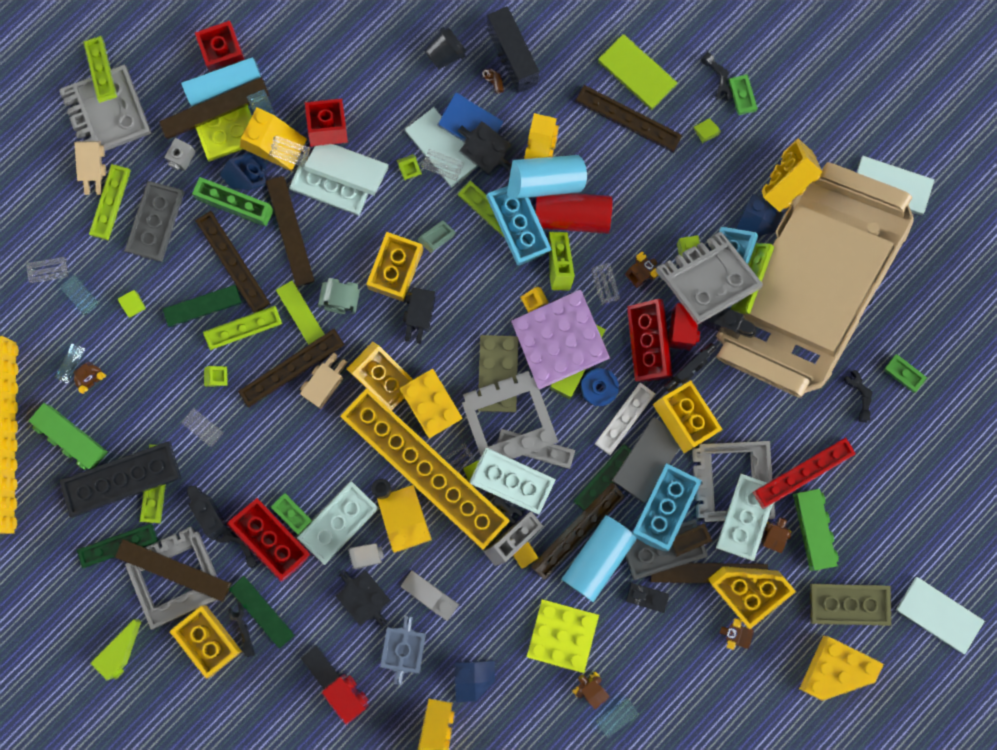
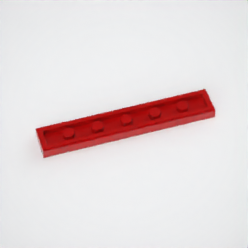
[753,438,856,509]

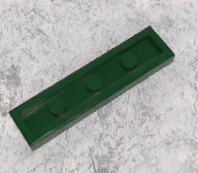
[163,285,242,328]
[573,444,631,511]
[77,523,159,568]
[229,576,295,649]

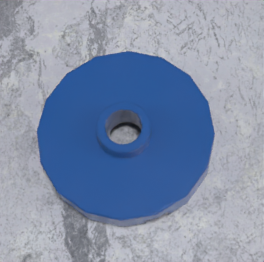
[581,368,619,407]

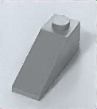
[483,511,543,566]
[349,543,384,569]
[401,571,459,621]

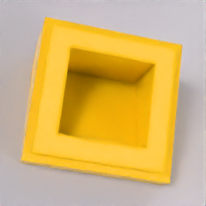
[520,287,549,313]
[513,542,538,569]

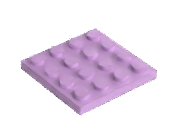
[511,289,610,389]

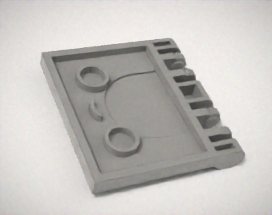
[60,65,151,151]
[656,232,763,324]

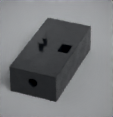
[487,6,539,94]

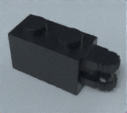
[403,288,436,344]
[702,308,756,339]
[187,485,230,540]

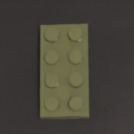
[478,335,518,413]
[810,584,891,626]

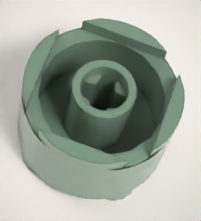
[318,278,360,314]

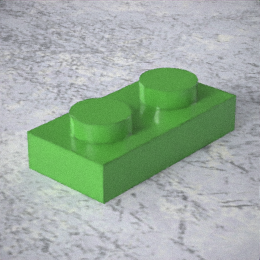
[728,74,758,116]
[883,354,927,393]
[271,493,312,535]

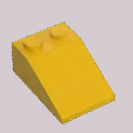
[240,107,307,171]
[347,342,413,411]
[377,485,432,553]

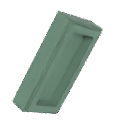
[418,220,456,253]

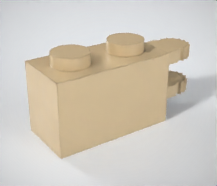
[74,141,106,195]
[300,353,347,409]

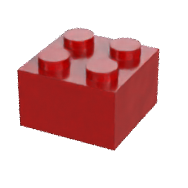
[195,21,245,72]
[305,98,348,147]
[668,303,701,351]
[322,674,369,725]

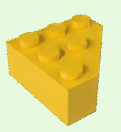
[524,113,559,159]
[762,138,822,212]
[708,566,796,629]
[799,636,883,701]
[419,699,455,750]

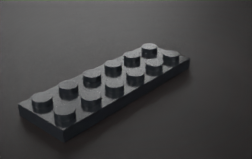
[60,441,181,518]

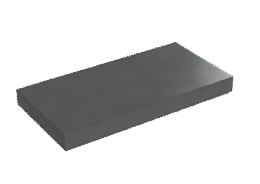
[125,181,185,262]
[612,417,680,503]
[625,519,708,581]

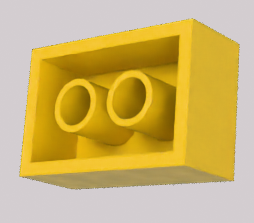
[366,232,423,302]
[399,369,463,438]
[653,381,723,453]
[170,605,243,679]

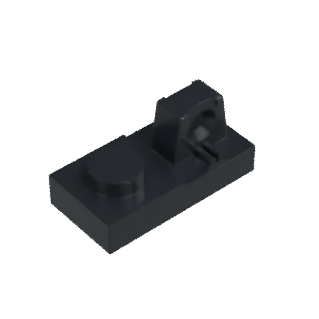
[626,583,669,613]

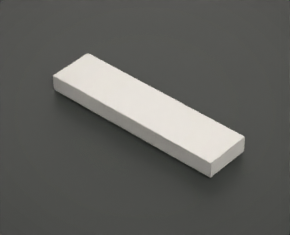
[595,383,655,455]

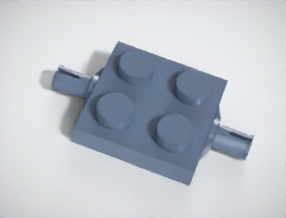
[380,616,426,685]

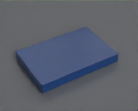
[437,92,503,142]

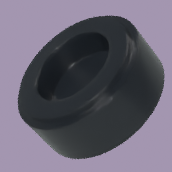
[371,479,392,499]

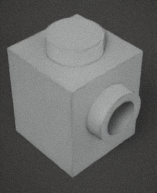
[165,138,196,171]

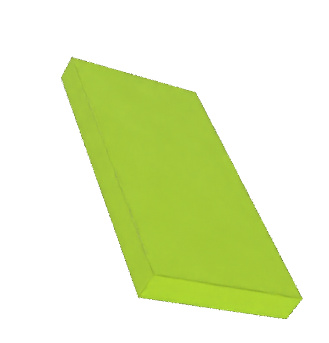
[598,34,677,110]

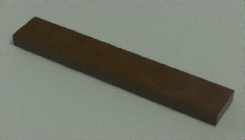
[159,77,270,140]
[575,85,683,153]
[266,175,315,287]
[195,211,271,313]
[238,329,345,408]
[531,483,625,580]
[115,539,232,602]
[650,563,768,583]

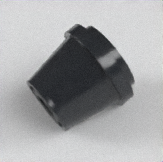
[424,27,467,70]

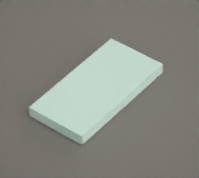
[405,107,477,187]
[304,144,388,195]
[289,155,368,216]
[857,156,934,216]
[469,447,556,514]
[716,474,773,561]
[297,481,379,565]
[896,577,985,654]

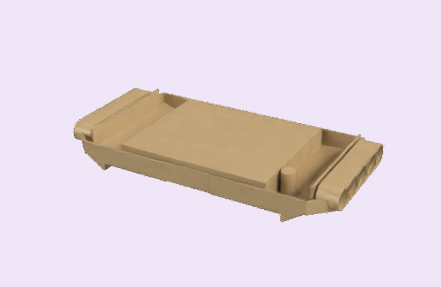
[716,163,914,398]

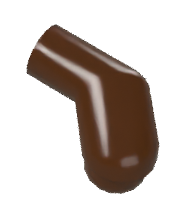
[482,69,504,94]

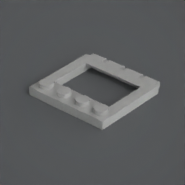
[462,371,558,459]
[692,441,775,522]
[125,526,217,630]

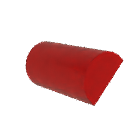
[535,193,612,234]
[627,299,672,382]
[227,498,310,582]

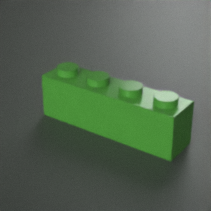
[192,177,273,227]
[29,403,108,470]
[793,489,839,571]

